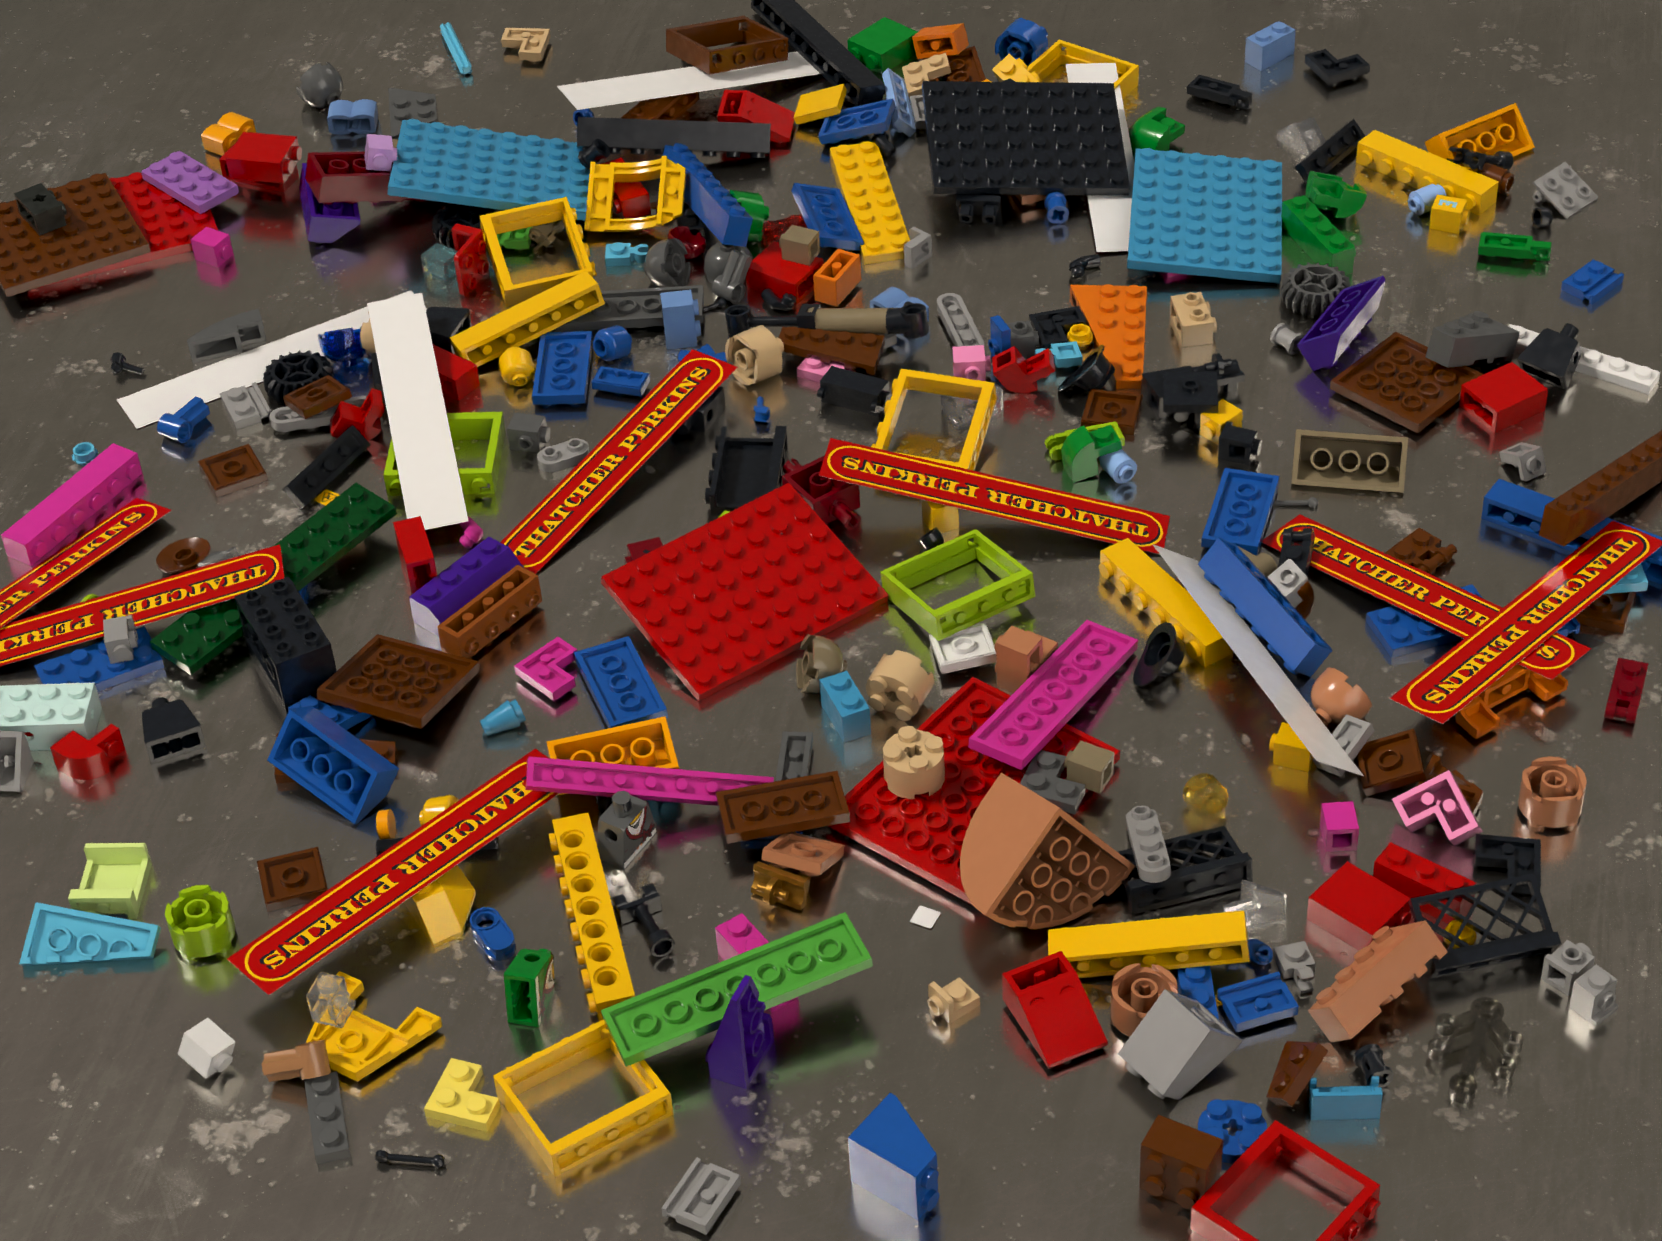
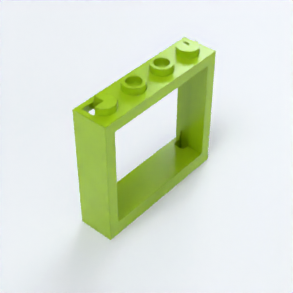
[383,412,506,496]
[880,529,1035,641]

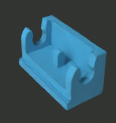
[1307,1076,1383,1120]

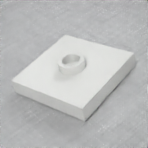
[929,623,997,674]

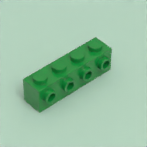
[1281,195,1356,275]

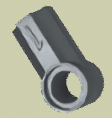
[712,250,753,305]

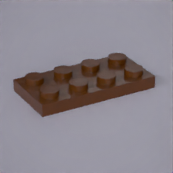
[716,771,850,844]

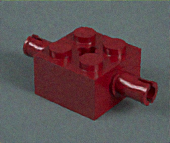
[782,455,861,530]

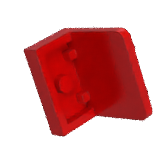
[451,223,489,296]

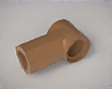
[261,1040,331,1082]

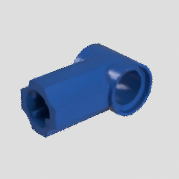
[157,396,210,443]

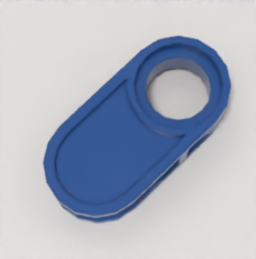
[470,907,516,961]

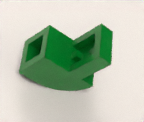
[1061,425,1122,483]

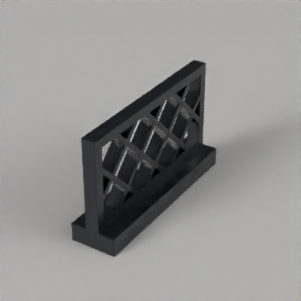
[1118,826,1253,914]
[1408,873,1561,979]

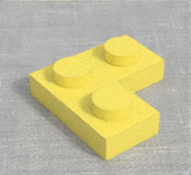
[424,1058,501,1132]

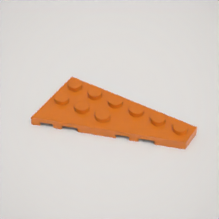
[1070,284,1147,389]

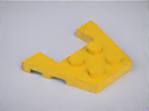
[306,971,442,1082]

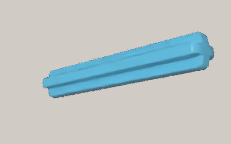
[440,22,473,75]

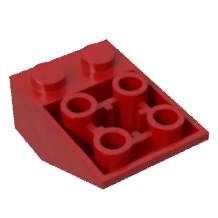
[717,90,795,143]
[1002,951,1108,1069]

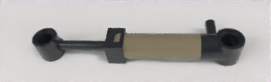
[725,301,929,339]

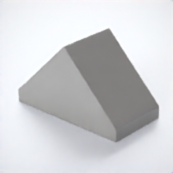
[0,731,34,792]

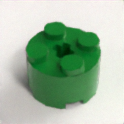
[730,190,769,243]

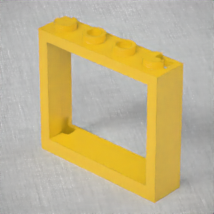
[1027,39,1139,100]
[480,197,597,307]
[871,368,997,471]
[493,1019,674,1177]

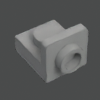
[904,227,932,269]
[1499,442,1547,481]
[1268,559,1308,608]

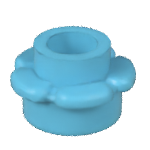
[72,442,98,466]

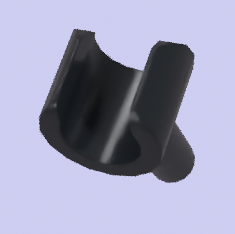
[110,352,145,375]

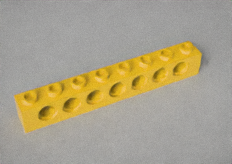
[548,812,635,1021]

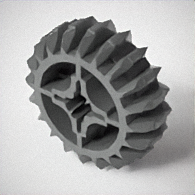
[1280,262,1350,318]

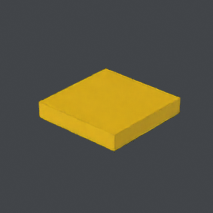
[793,84,847,125]

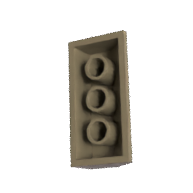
[1291,429,1408,493]

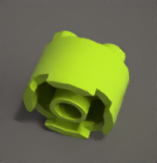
[165,885,235,960]

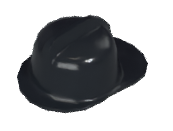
[1058,344,1115,391]
[1133,622,1185,686]

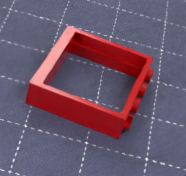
[1190,1120,1381,1241]

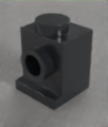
[1218,421,1262,466]

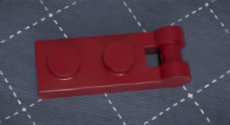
[1604,658,1649,724]

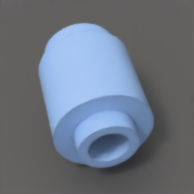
[1408,184,1446,215]
[1099,449,1137,484]

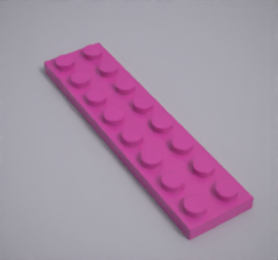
[968,620,1138,770]

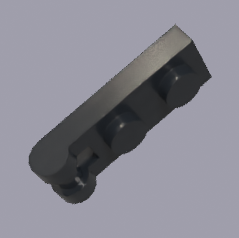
[1278,528,1315,577]

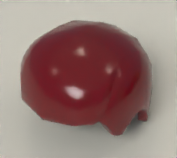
[668,226,706,260]

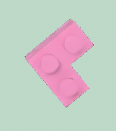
[1392,770,1483,846]

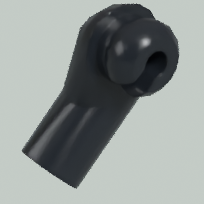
[761,288,796,311]

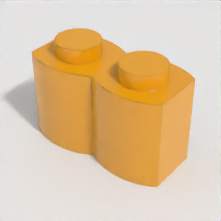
[201,112,256,156]

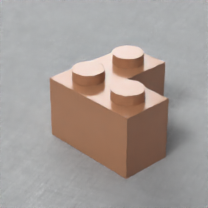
[994,626,1058,693]

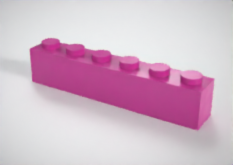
[1,443,143,566]

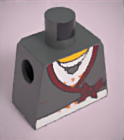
[598,791,657,870]

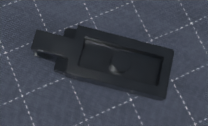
[1187,75,1253,110]

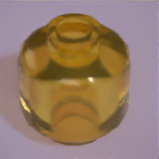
[1183,773,1229,819]

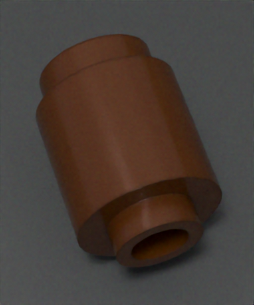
[1476,163,1515,194]

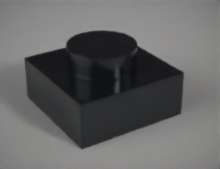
[676,214,705,236]

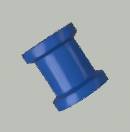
[1044,192,1069,224]

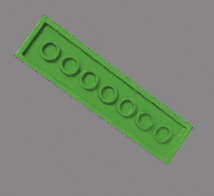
[601,912,873,1067]

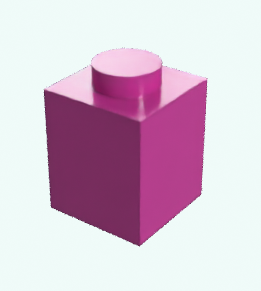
[191,227,234,267]
[1320,801,1359,852]

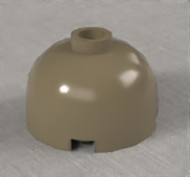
[796,634,847,694]

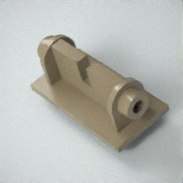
[529,220,565,251]

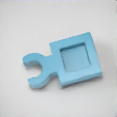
[605,242,648,267]

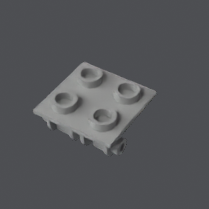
[1532,162,1599,219]

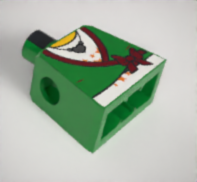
[504,949,555,1028]

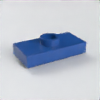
[988,315,1011,360]
[591,366,650,397]

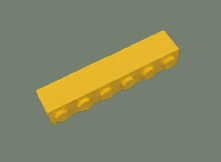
[1356,130,1499,215]
[450,271,605,367]
[1099,538,1233,668]
[1048,910,1250,978]

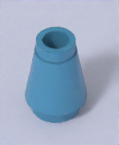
[480,699,526,737]

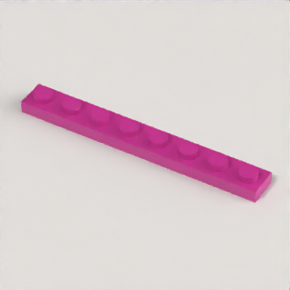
[525,756,774,806]

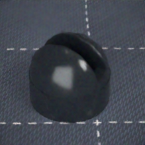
[1532,207,1554,228]
[919,527,944,551]

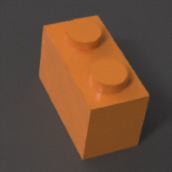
[912,23,969,59]
[813,249,862,307]

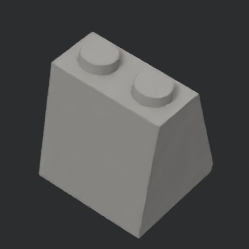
[1118,989,1242,1100]

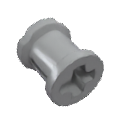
[1270,323,1304,355]

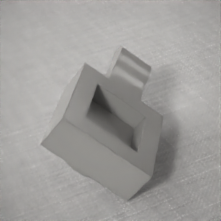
[1273,941,1316,994]

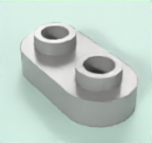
[537,438,590,472]

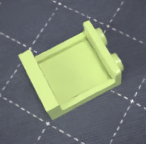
[68,843,152,919]

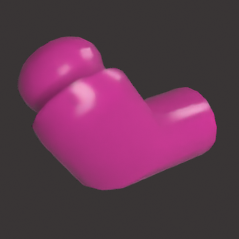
[459,516,483,549]

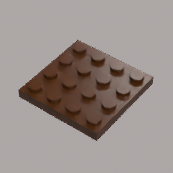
[1330,332,1483,433]
[317,634,479,729]

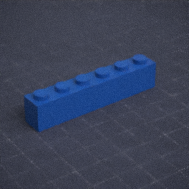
[1198,537,1333,677]

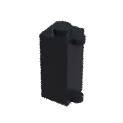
[817,366,892,417]

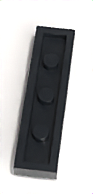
[1295,119,1365,184]
[282,425,371,510]

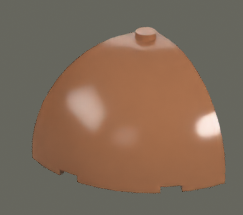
[960,773,1135,929]

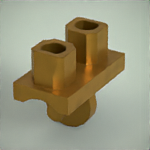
[751,861,811,910]

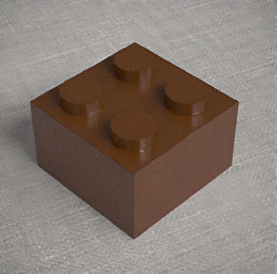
[1139,1114,1223,1209]

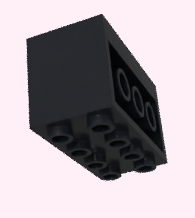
[235,577,337,715]

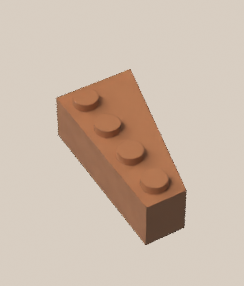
[1308,920,1448,1042]

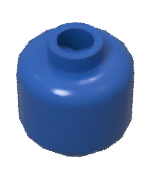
[593,325,632,362]

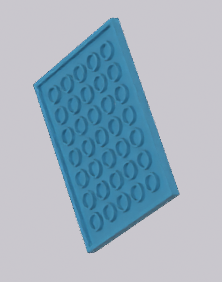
[387,119,590,221]
[1127,148,1282,284]

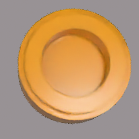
[376,809,396,839]

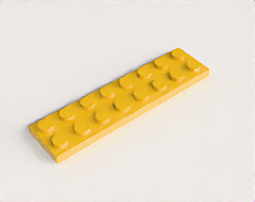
[830,141,910,265]

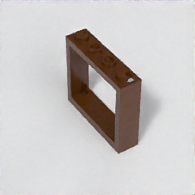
[666,16,788,75]

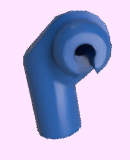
[1248,939,1273,965]

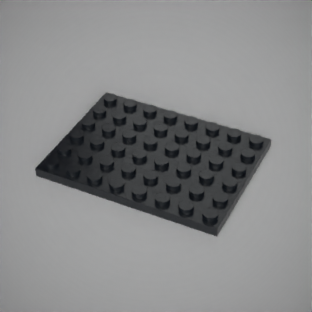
[922,81,1130,195]

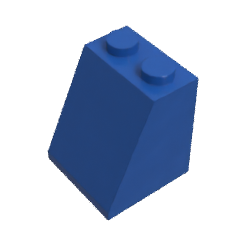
[848,1092,940,1220]

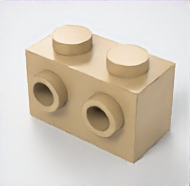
[1170,292,1217,348]

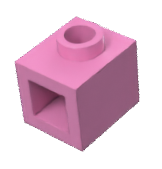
[952,345,991,381]

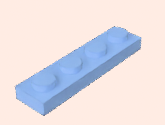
[882,68,916,137]

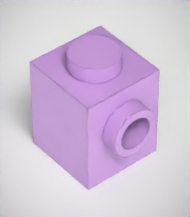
[364,134,397,172]

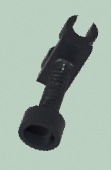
[1446,146,1513,170]
[611,883,675,957]

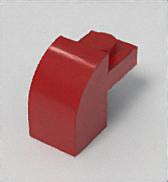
[992,346,1055,393]
[330,388,385,441]
[50,723,125,780]

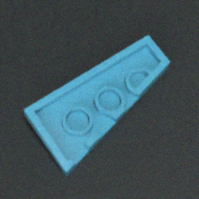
[19,902,161,966]

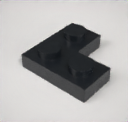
[1305,49,1370,85]
[1029,306,1086,349]
[1474,834,1541,894]

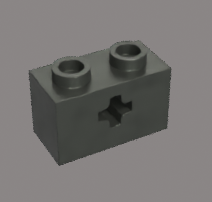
[14,183,67,236]

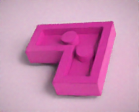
[514,636,577,701]

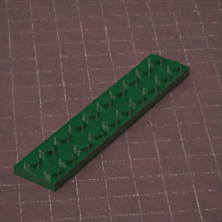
[150,482,397,675]

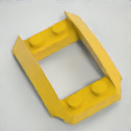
[584,156,686,232]

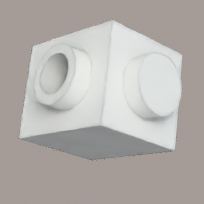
[178,1018,236,1079]

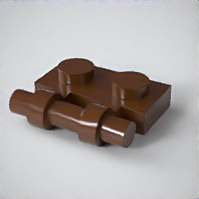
[1385,527,1457,575]

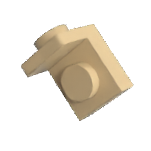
[927,977,980,1024]

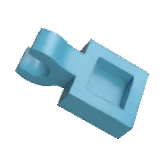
[1035,341,1083,368]

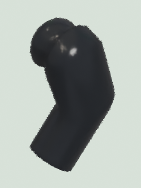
[872,132,896,157]
[1069,254,1101,278]

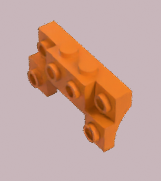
[1455,664,1568,739]

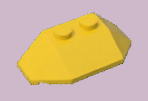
[403,865,476,949]

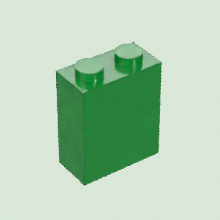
[847,17,918,75]

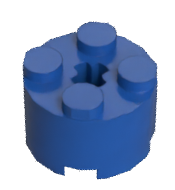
[995,18,1048,67]

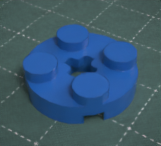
[1198,1099,1267,1164]

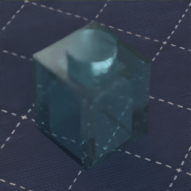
[421,243,458,285]

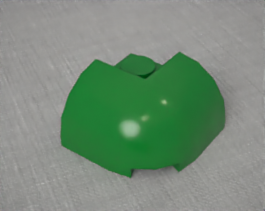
[1129,107,1185,153]
[1305,171,1367,218]

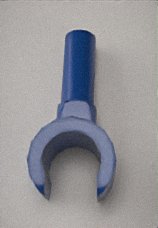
[754,396,770,423]

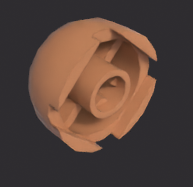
[1311,667,1372,726]

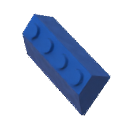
[267,706,399,824]

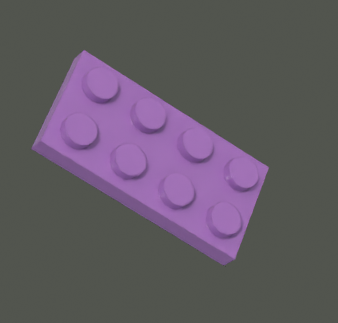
[141,150,239,214]

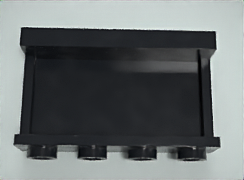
[705,426,788,516]

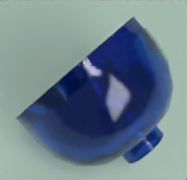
[318,326,366,368]

